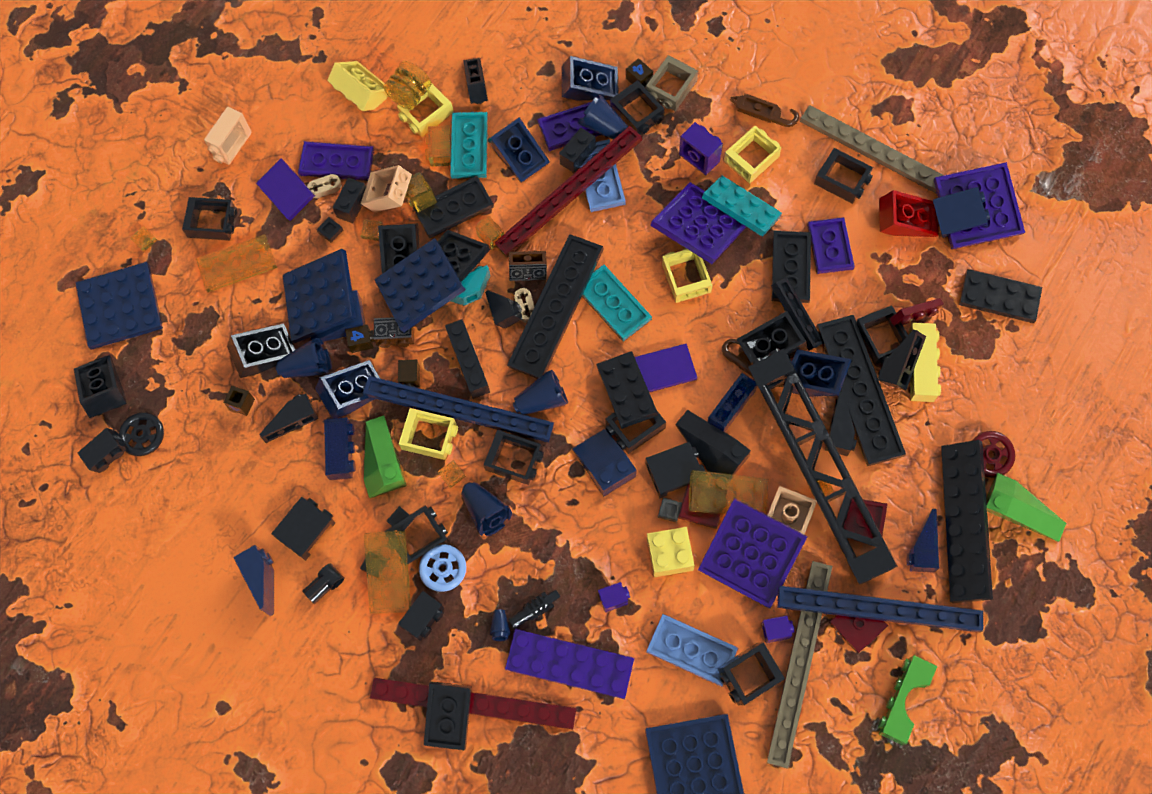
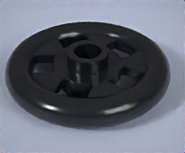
[119,412,164,456]

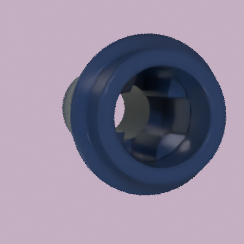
[490,609,510,641]

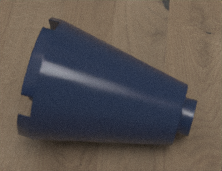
[578,94,628,140]
[276,338,332,378]
[513,370,568,415]
[461,482,512,536]

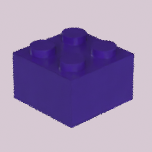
[679,122,723,175]

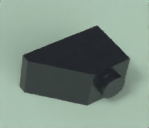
[485,290,523,328]

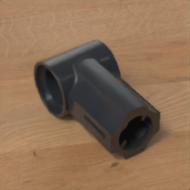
[302,563,344,604]

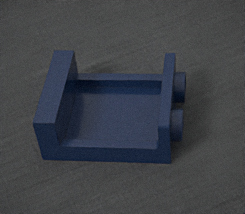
[933,187,990,238]

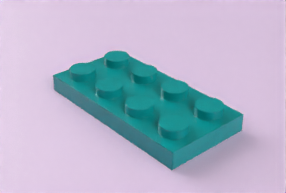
[450,112,488,179]
[702,175,782,237]
[582,264,652,342]

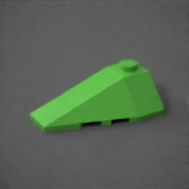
[364,416,407,498]
[986,473,1067,542]

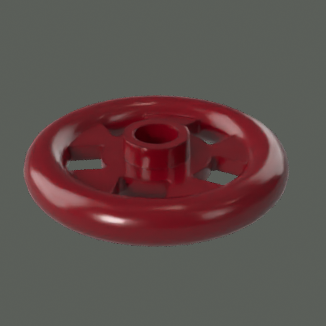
[972,431,1015,478]

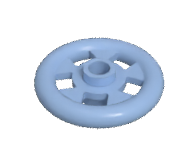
[419,544,466,592]

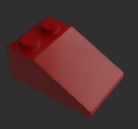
[879,190,939,237]

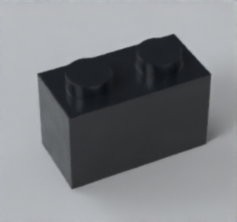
[559,128,596,173]
[332,178,366,223]
[78,428,128,473]
[398,591,444,641]

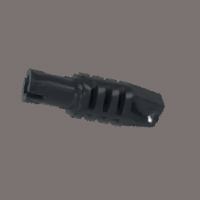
[508,590,560,629]

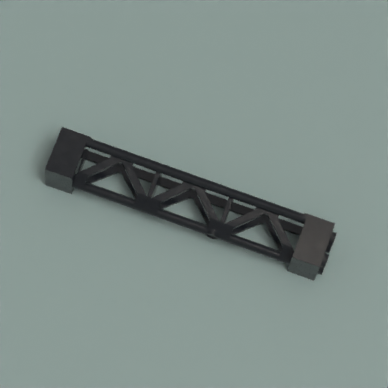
[748,348,898,584]

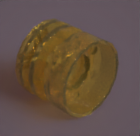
[383,61,432,110]

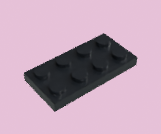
[413,176,494,239]
[771,231,811,303]
[959,269,1043,323]
[596,351,658,429]

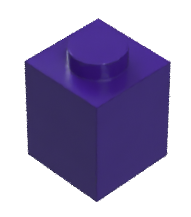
[598,582,630,613]
[761,615,794,643]

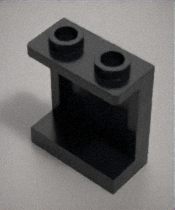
[645,442,706,498]
[271,496,335,561]

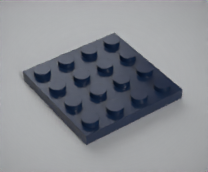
[374,238,466,333]
[283,249,356,343]
[75,262,163,350]
[645,714,744,794]

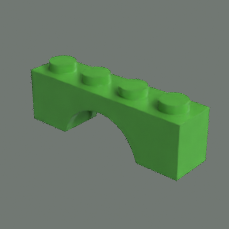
[878,655,938,745]

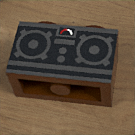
[509,251,547,281]
[374,317,414,348]

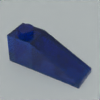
[907,509,939,572]

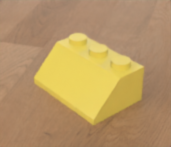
[327,61,393,111]

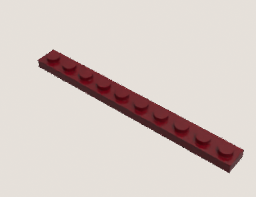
[494,126,642,257]
[370,678,577,730]

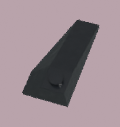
[676,410,751,486]

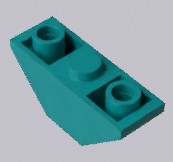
[451,265,490,306]

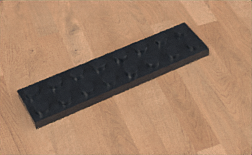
[507,234,604,379]
[817,315,906,467]
[941,440,993,603]

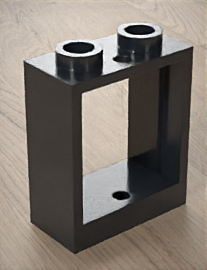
[610,80,665,135]
[814,148,873,204]
[182,197,238,240]
[856,306,908,365]
[605,411,666,454]
[484,430,544,485]
[385,505,448,565]
[717,642,785,705]

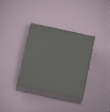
[658,497,682,523]

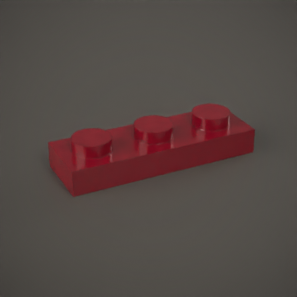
[890,298,944,325]

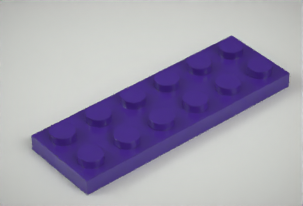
[505,629,634,700]

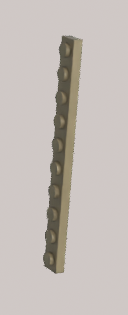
[800,105,944,194]
[766,561,833,769]

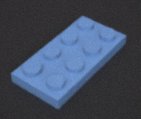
[579,139,626,212]
[646,614,738,687]

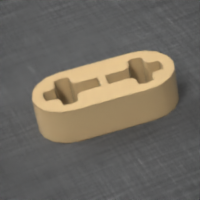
[307,174,342,198]
[514,288,535,323]

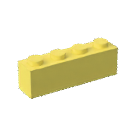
[909,323,941,402]

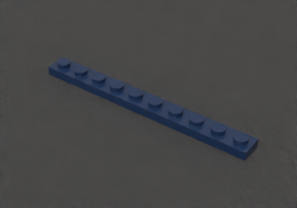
[363,376,554,443]
[777,586,983,633]

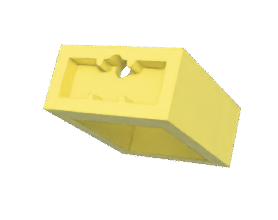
[397,81,454,137]
[724,126,781,184]
[662,248,712,303]
[399,408,458,460]

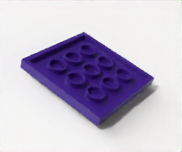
[933,162,1025,250]
[650,182,746,264]
[698,498,808,608]

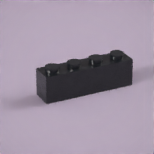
[445,319,490,399]

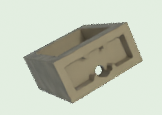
[646,55,698,112]

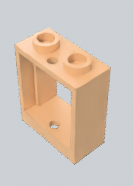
[204,106,252,165]
[361,165,412,212]

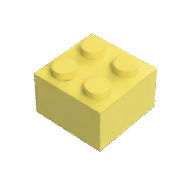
[647,527,695,577]

